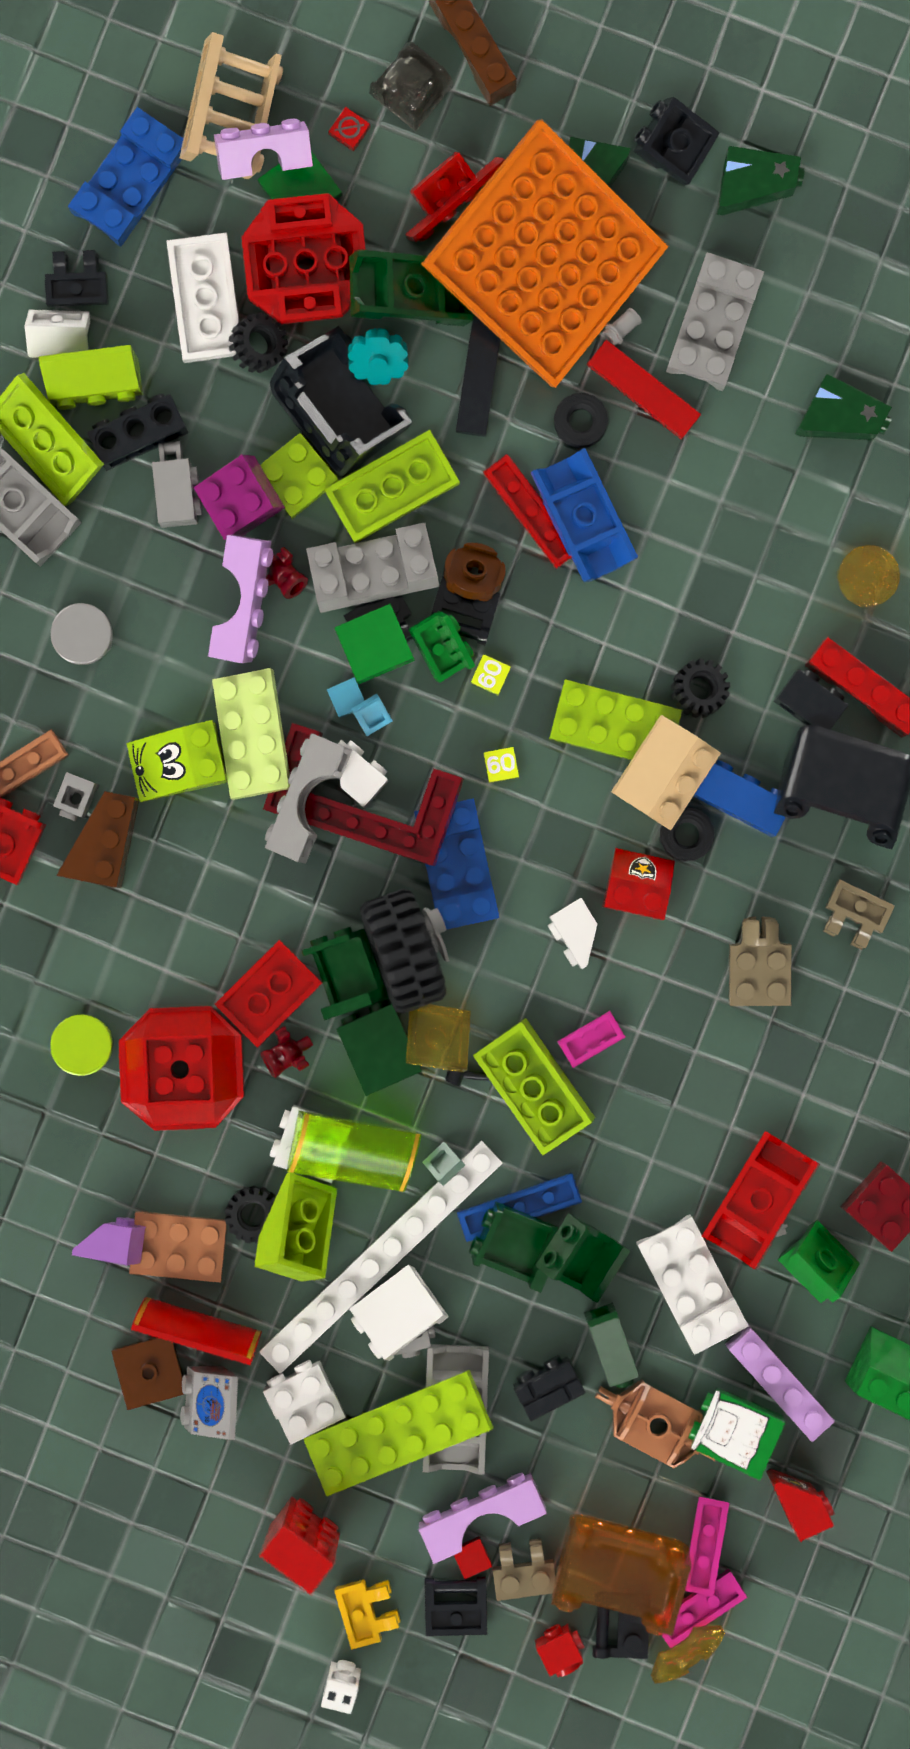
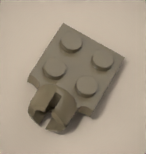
[729,916,792,1006]

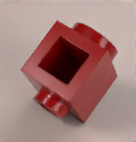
[535,1624,585,1677]

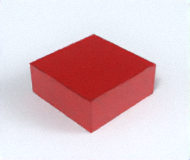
[454,1536,493,1580]

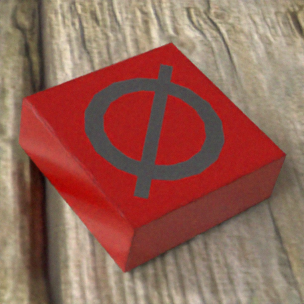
[328,107,371,152]

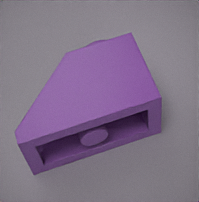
[72,1217,146,1265]

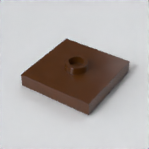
[111,1337,184,1410]

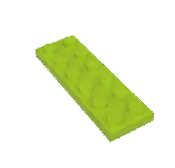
[303,1370,494,1497]

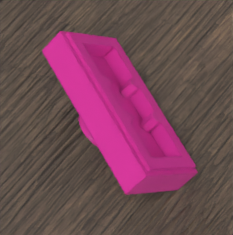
[557,1011,625,1068]

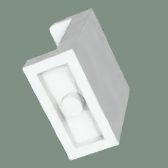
[350,1265,449,1361]

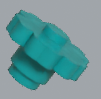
[348,328,409,385]

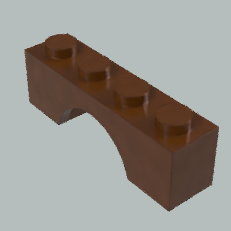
[429,0,517,106]

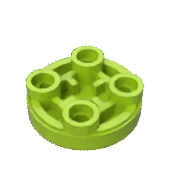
[50,1014,113,1076]

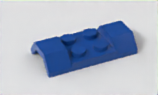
[531,448,638,582]

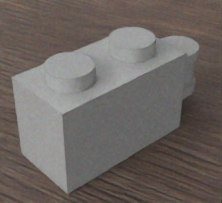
[152,441,202,528]

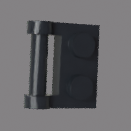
[430,576,501,646]
[425,1576,487,1636]
[592,1592,650,1659]

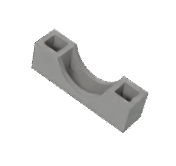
[265,733,352,864]

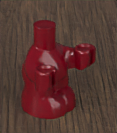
[266,547,308,599]
[260,1026,313,1078]

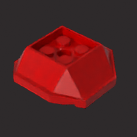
[241,193,366,324]
[119,1005,245,1131]

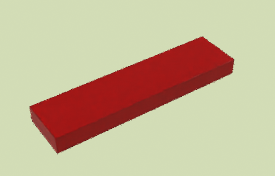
[587,340,701,440]
[483,454,572,569]

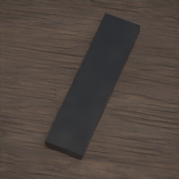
[456,314,500,437]

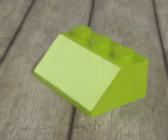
[39,345,143,410]

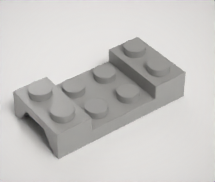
[666,252,764,391]
[0,447,81,567]
[306,522,439,613]
[423,1344,489,1475]

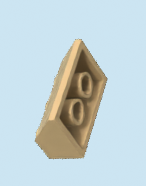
[611,715,721,830]

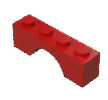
[804,637,910,738]

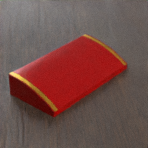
[131,1297,262,1365]

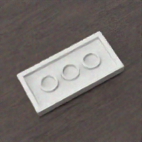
[166,232,239,363]

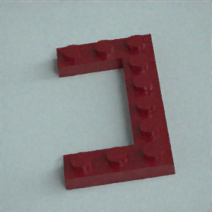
[263,723,464,867]

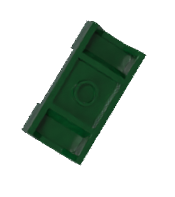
[349,249,473,326]

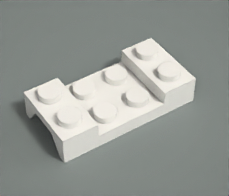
[636,1214,749,1355]

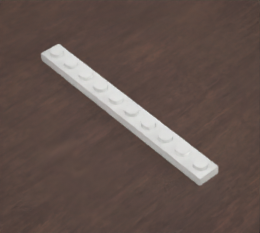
[259,1140,503,1374]

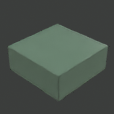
[422,1142,465,1186]

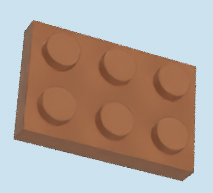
[129,1211,227,1283]

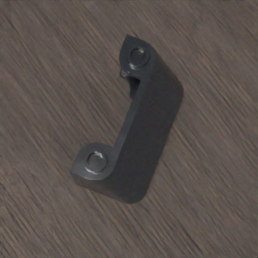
[270,326,412,477]
[774,725,910,850]

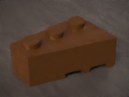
[56,791,139,888]

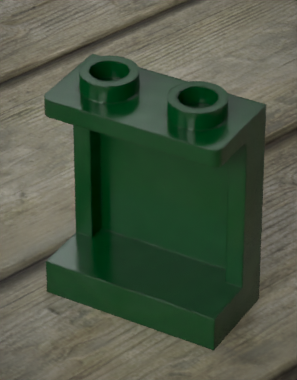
[301,927,388,1020]
[336,1000,422,1096]
[469,1202,559,1293]
[535,1213,630,1303]

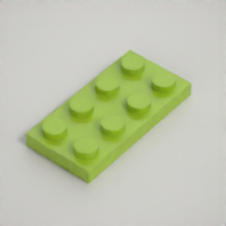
[0,373,104,506]
[324,430,460,544]
[549,679,682,760]

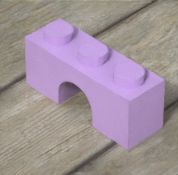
[214,119,313,180]

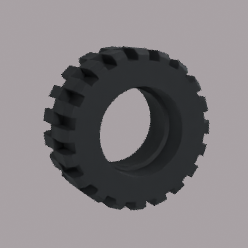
[360,889,447,1013]

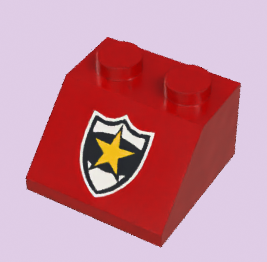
[602,848,675,920]
[766,1469,835,1542]

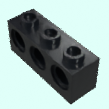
[87,394,188,471]

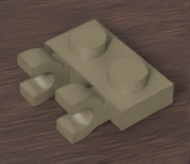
[823,879,895,950]
[492,1538,558,1601]

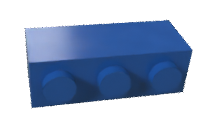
[693,760,786,837]

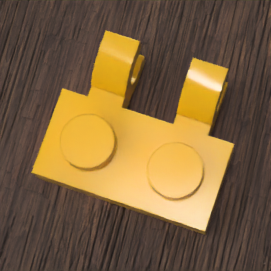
[334,1579,401,1650]

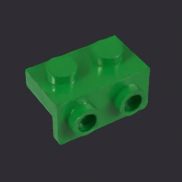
[408,611,475,683]

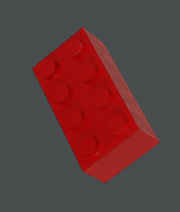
[260,1496,340,1595]

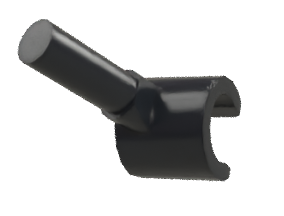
[445,1066,489,1086]

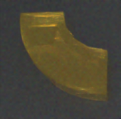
[651,1625,725,1683]

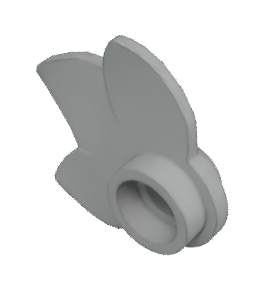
[422,907,450,962]

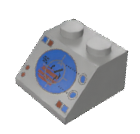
[180,1366,238,1440]

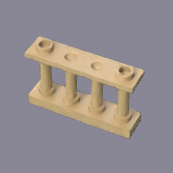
[179,32,283,180]

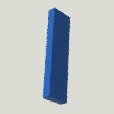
[457,1172,582,1242]

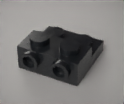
[634,97,720,185]

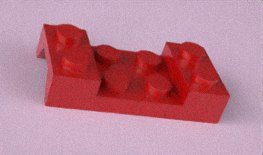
[702,1131,820,1270]

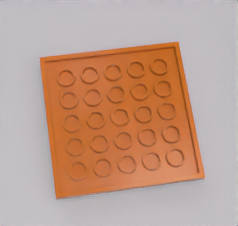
[421,119,669,388]

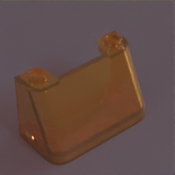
[551,1514,692,1636]

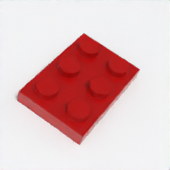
[214,940,322,1048]

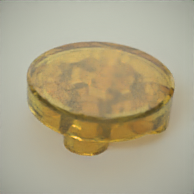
[837,545,900,608]

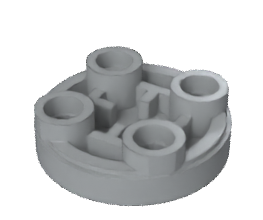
[51,603,113,665]

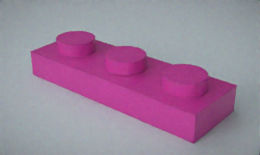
[682,1496,729,1597]
[653,1569,748,1649]

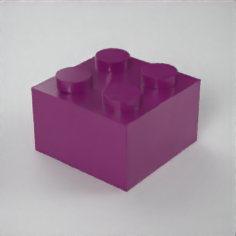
[193,454,285,540]

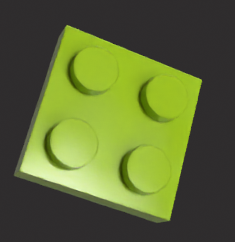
[260,433,339,519]

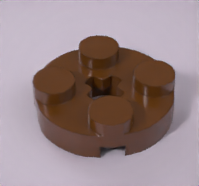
[444,543,506,601]

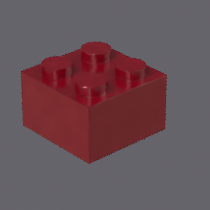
[840,1161,910,1252]

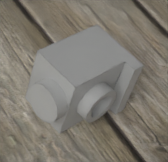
[53,772,99,821]

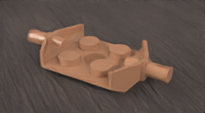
[595,1379,715,1468]

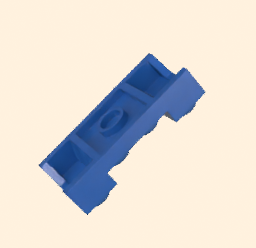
[68,107,183,247]
[414,798,499,930]

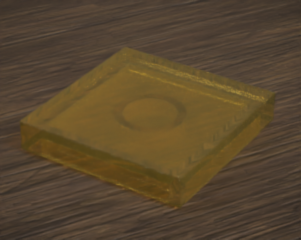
[406,1004,471,1072]

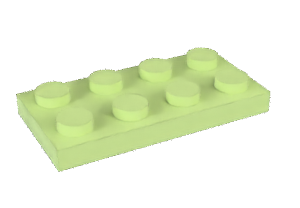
[212,668,290,800]

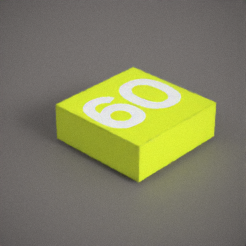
[471,654,511,695]
[484,747,519,783]

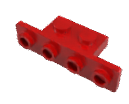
[405,152,505,242]

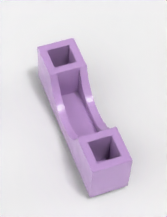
[208,535,273,664]
[725,1323,835,1442]
[419,1473,547,1564]

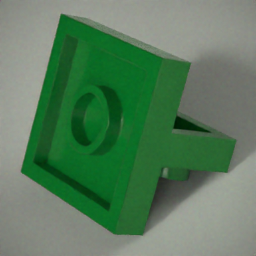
[778,1220,860,1303]

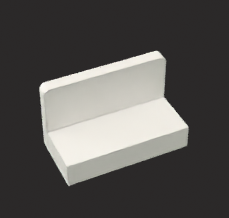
[24,310,90,358]

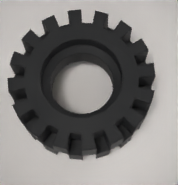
[229,312,288,373]
[671,659,730,718]
[225,1186,276,1243]

